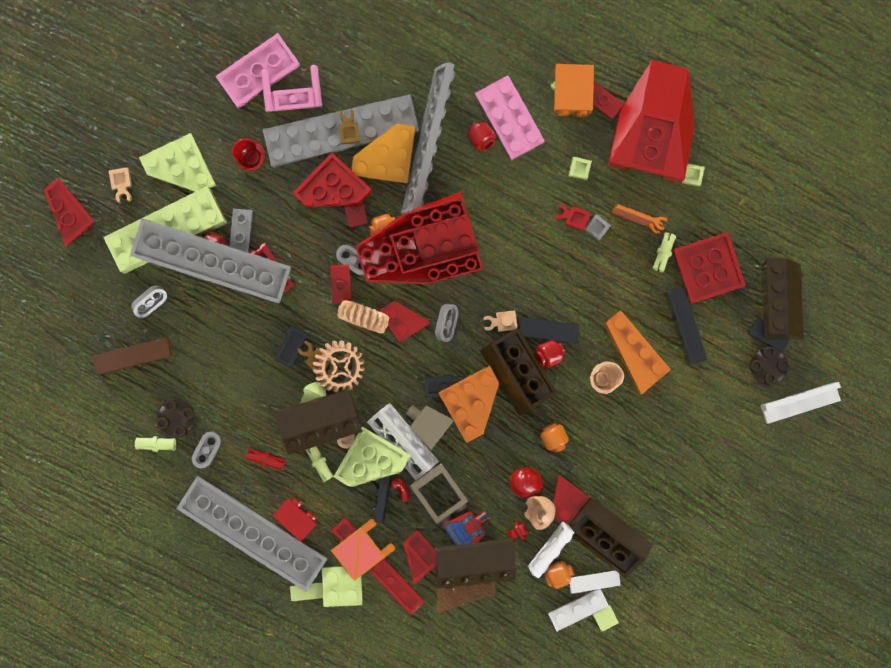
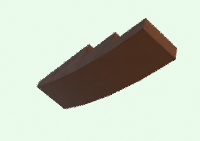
[92,338,172,375]

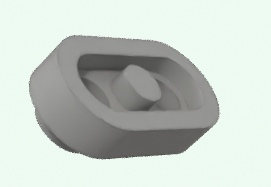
[336,245,364,275]
[131,285,167,318]
[435,303,459,342]
[192,432,221,468]

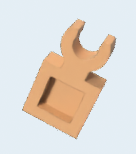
[109,167,132,203]
[483,310,517,332]

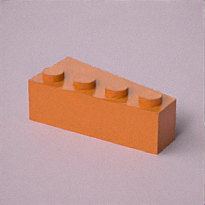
[604,311,671,395]

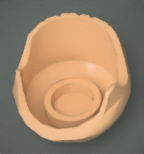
[590,362,624,394]
[525,496,555,530]

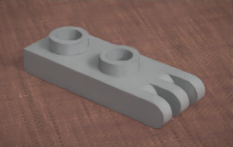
[230,209,253,253]

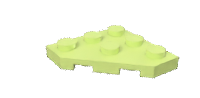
[139,133,216,192]
[334,427,411,487]

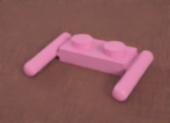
[261,65,322,112]

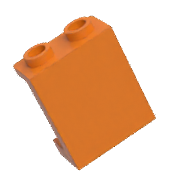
[553,64,594,117]

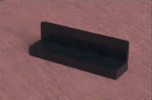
[664,287,707,366]

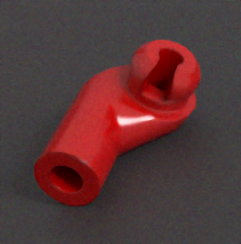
[390,477,411,502]

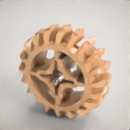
[337,300,389,334]
[313,340,365,393]

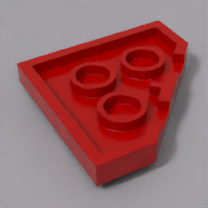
[292,153,373,208]

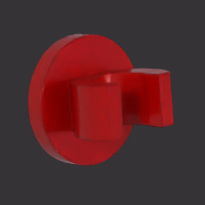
[507,521,528,540]

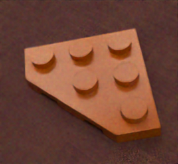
[439,365,499,443]

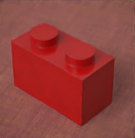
[272,497,318,542]

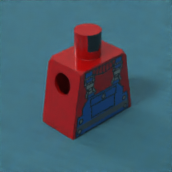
[442,510,490,545]

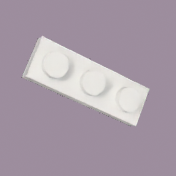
[528,522,574,578]
[548,589,609,631]

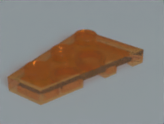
[437,582,496,613]

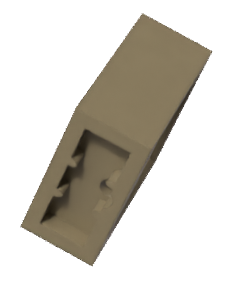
[410,463,468,524]

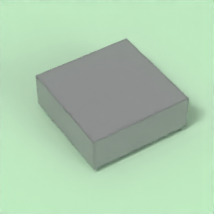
[585,214,611,241]

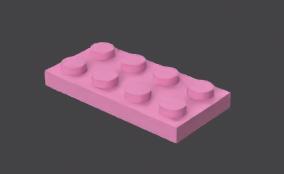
[216,33,300,108]
[475,76,545,160]

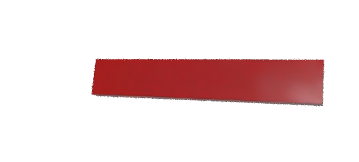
[331,517,425,615]

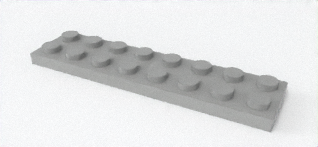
[401,62,455,214]
[263,95,419,167]
[130,218,291,303]
[176,476,328,592]

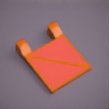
[612,204,668,234]
[331,519,395,581]

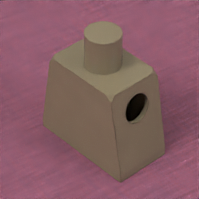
[406,405,454,450]

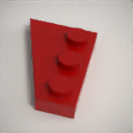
[44,178,96,247]

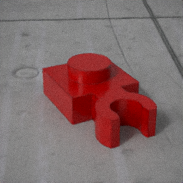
[554,205,591,232]

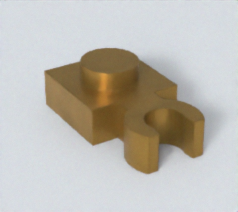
[339,109,361,145]
[297,341,330,375]

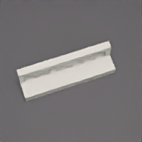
[760,382,841,424]
[367,403,439,481]

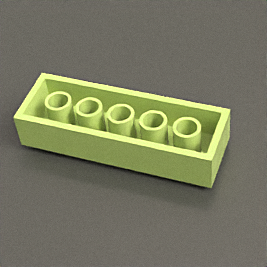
[103,186,227,274]

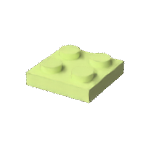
[322,566,363,607]

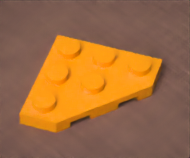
[352,123,416,183]

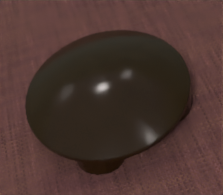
[750,346,789,385]
[157,399,195,437]

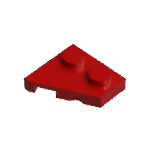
[379,301,430,343]
[553,475,590,525]
[403,529,435,584]

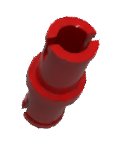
[245,448,286,471]

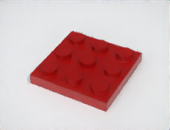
[673,232,746,304]

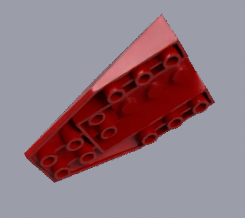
[607,60,694,183]
[355,191,483,284]

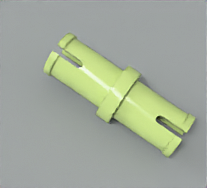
[652,232,676,272]
[135,436,176,452]
[305,446,334,482]

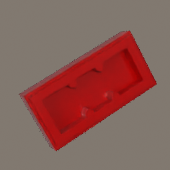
[593,81,624,120]
[344,202,368,228]
[330,264,352,304]

